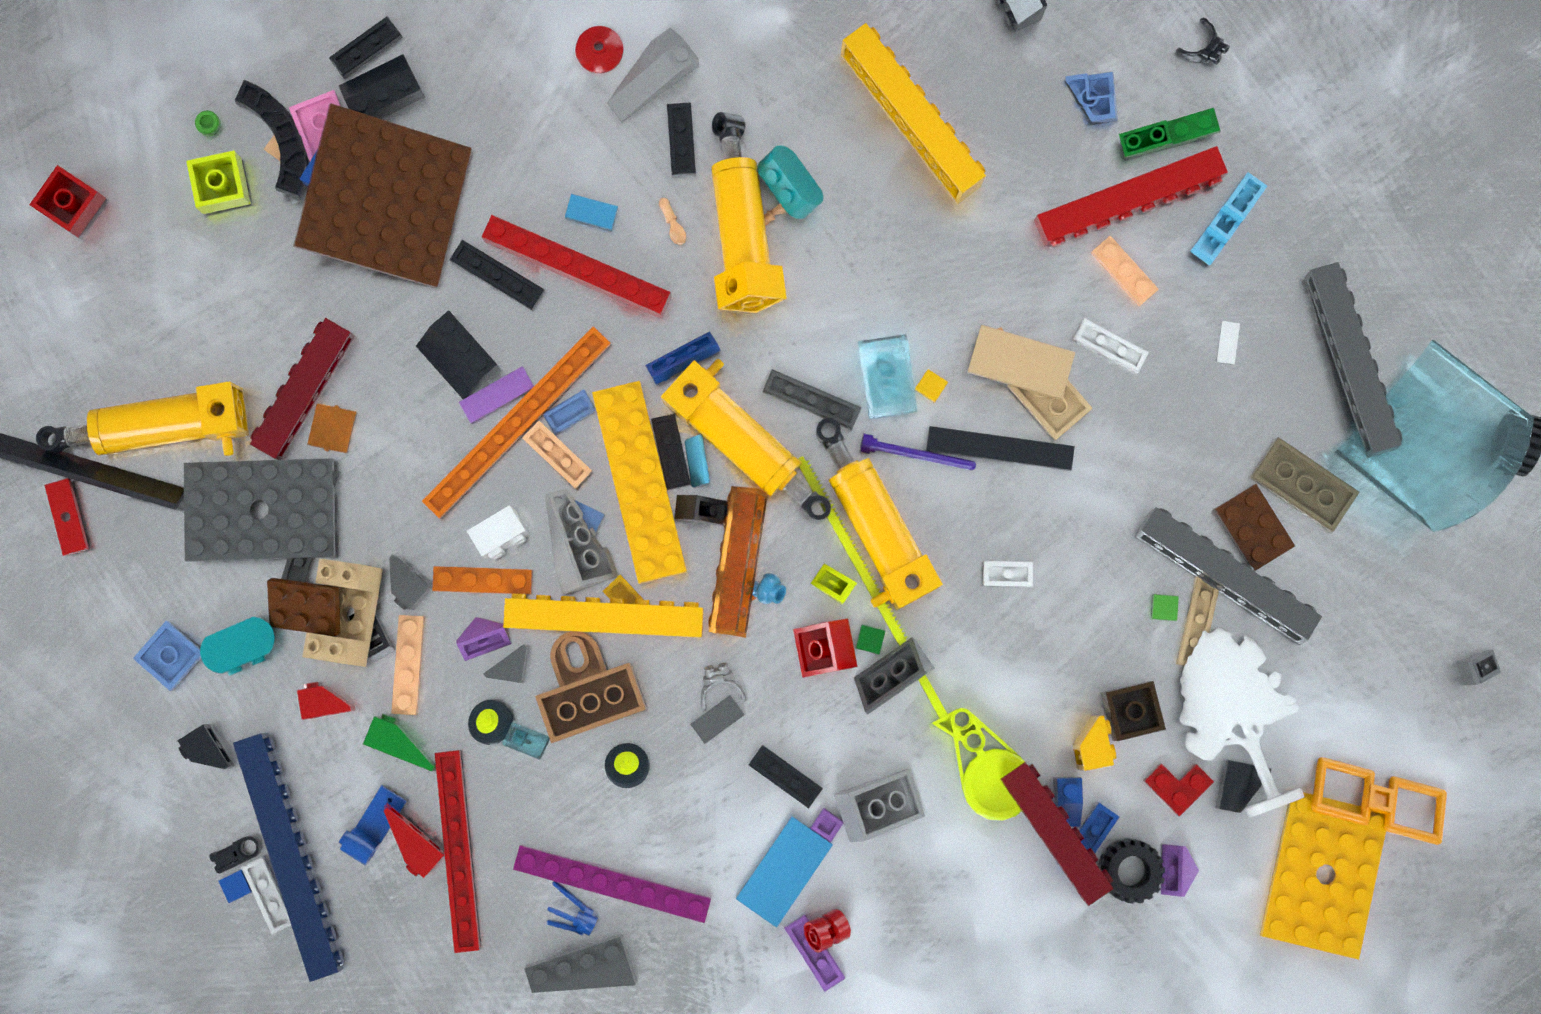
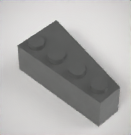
[524,934,637,993]

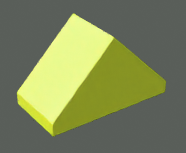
[810,563,857,605]

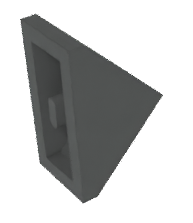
[483,644,529,683]
[1456,649,1501,685]

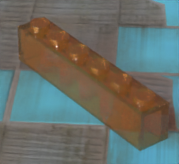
[708,486,768,638]

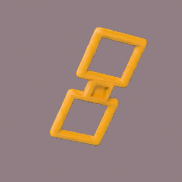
[1311,757,1447,845]

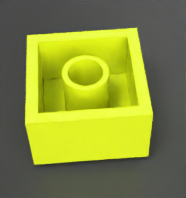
[186,150,251,214]

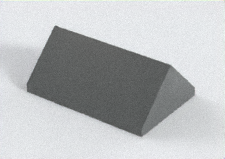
[854,637,935,714]

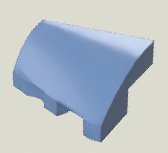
[1065,72,1118,122]

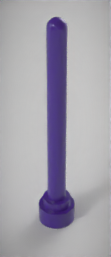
[860,433,976,470]

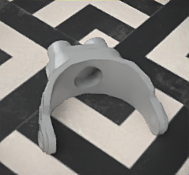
[701,663,747,711]

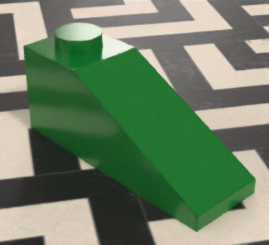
[363,713,436,772]

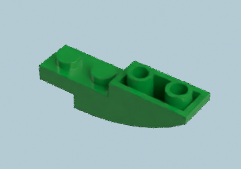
[1119,107,1221,158]

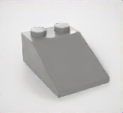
[834,769,925,842]

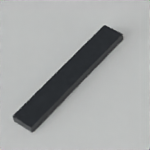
[926,426,1075,471]

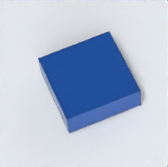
[218,869,252,903]

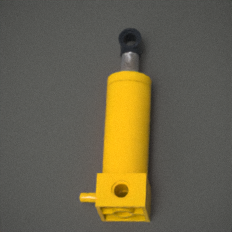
[711,112,787,313]
[661,359,831,522]
[36,381,249,456]
[816,418,943,611]

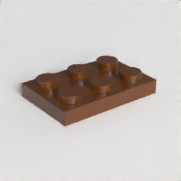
[1213,484,1295,571]
[267,578,341,637]

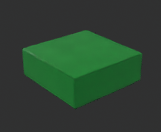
[855,625,886,655]

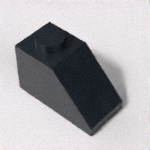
[674,495,732,526]
[177,724,235,769]

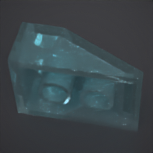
[858,334,917,419]

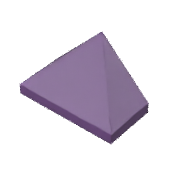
[456,617,511,661]
[1161,844,1199,897]

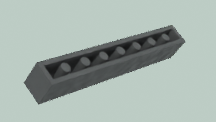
[1305,262,1403,458]
[1135,507,1322,645]

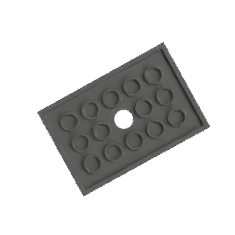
[184,458,336,562]

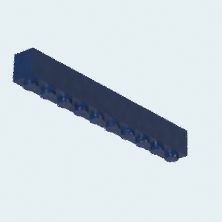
[233,733,344,982]

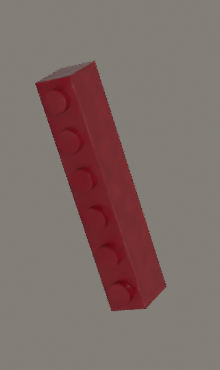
[250,318,355,460]
[1000,762,1113,906]

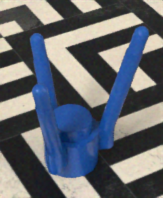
[546,881,598,936]

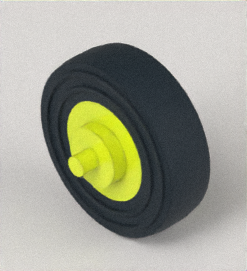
[468,700,512,745]
[605,743,650,788]

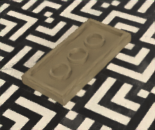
[1250,437,1360,533]

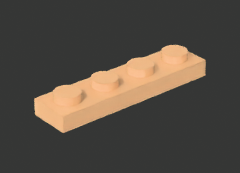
[391,615,425,715]

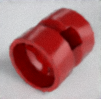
[804,909,851,953]

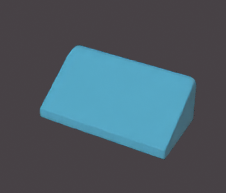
[685,435,710,488]

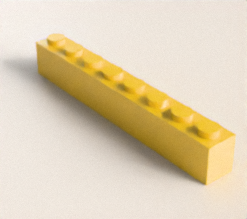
[503,594,704,637]

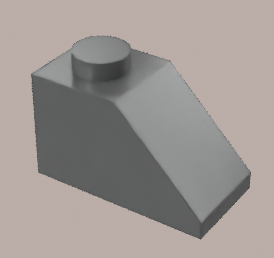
[389,554,432,610]

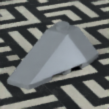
[545,489,618,594]

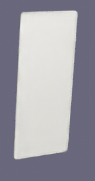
[1217,321,1240,365]

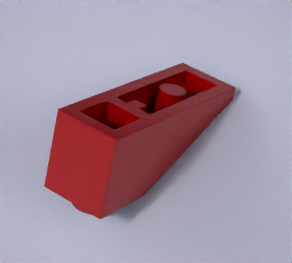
[384,803,444,878]

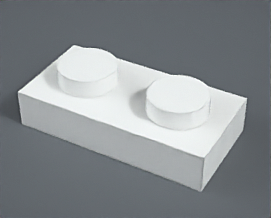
[983,561,1033,587]

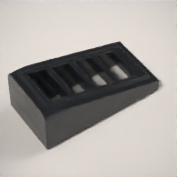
[348,613,395,662]

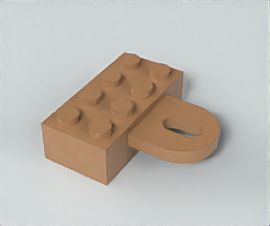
[535,631,647,743]

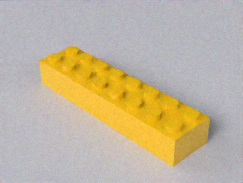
[841,23,986,204]
[592,381,687,585]

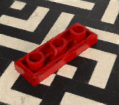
[44,478,89,556]

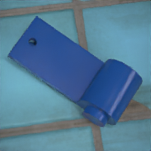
[339,785,407,866]

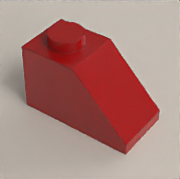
[297,682,355,720]

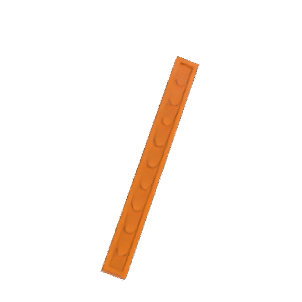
[422,326,611,519]

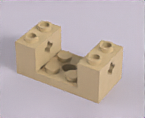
[302,558,383,667]

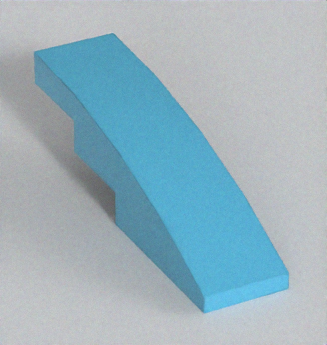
[1190,172,1267,265]

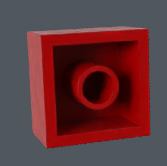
[29,165,106,238]

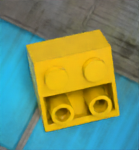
[1072,715,1117,771]

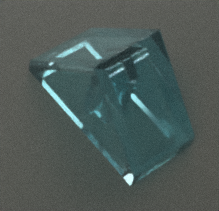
[502,721,550,760]

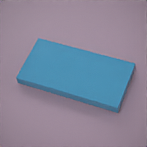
[736,816,833,928]

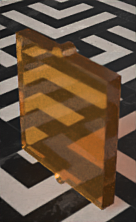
[307,403,357,453]

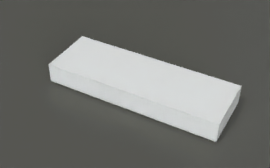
[1072,318,1149,374]
[241,856,291,935]

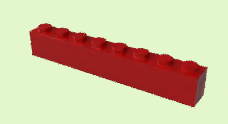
[1034,146,1228,247]
[481,215,672,319]

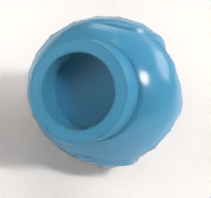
[745,573,786,604]

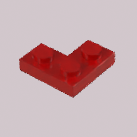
[1143,763,1214,817]

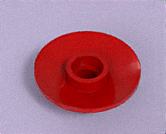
[575,26,624,74]

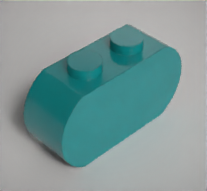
[757,145,824,219]
[200,617,275,676]

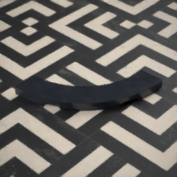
[235,80,306,198]

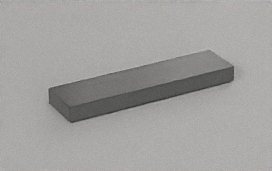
[762,369,862,431]

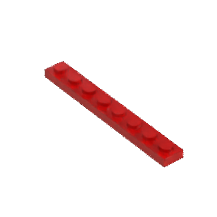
[434,750,480,953]

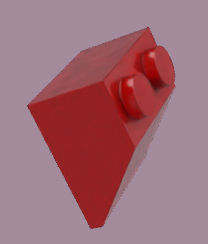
[793,618,858,678]

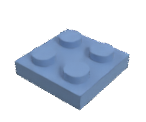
[133,621,201,691]

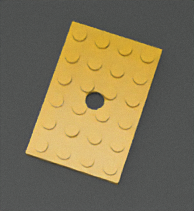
[1260,792,1386,960]

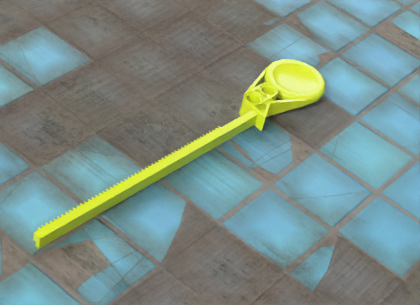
[798,456,1025,821]

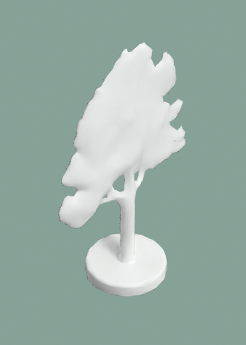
[1179,628,1304,817]

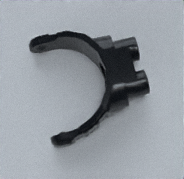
[1176,17,1230,65]

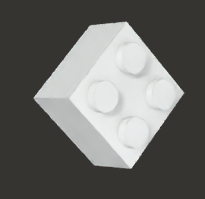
[467,505,530,561]

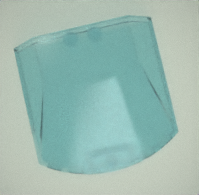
[1334,340,1534,532]

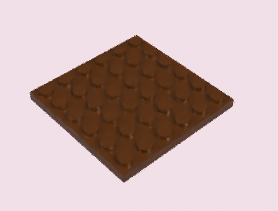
[293,103,472,288]

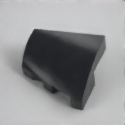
[1215,760,1272,813]

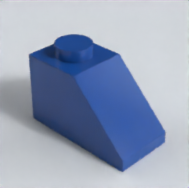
[1053,777,1083,827]

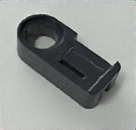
[209,836,262,874]

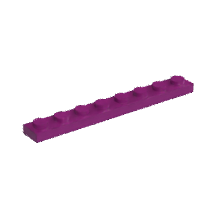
[513,845,711,923]

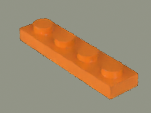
[432,566,533,595]

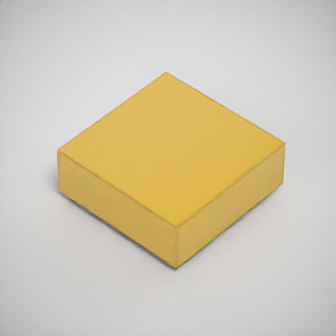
[914,369,948,403]

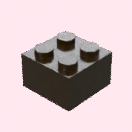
[1101,681,1166,741]

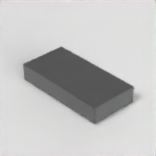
[690,695,745,744]

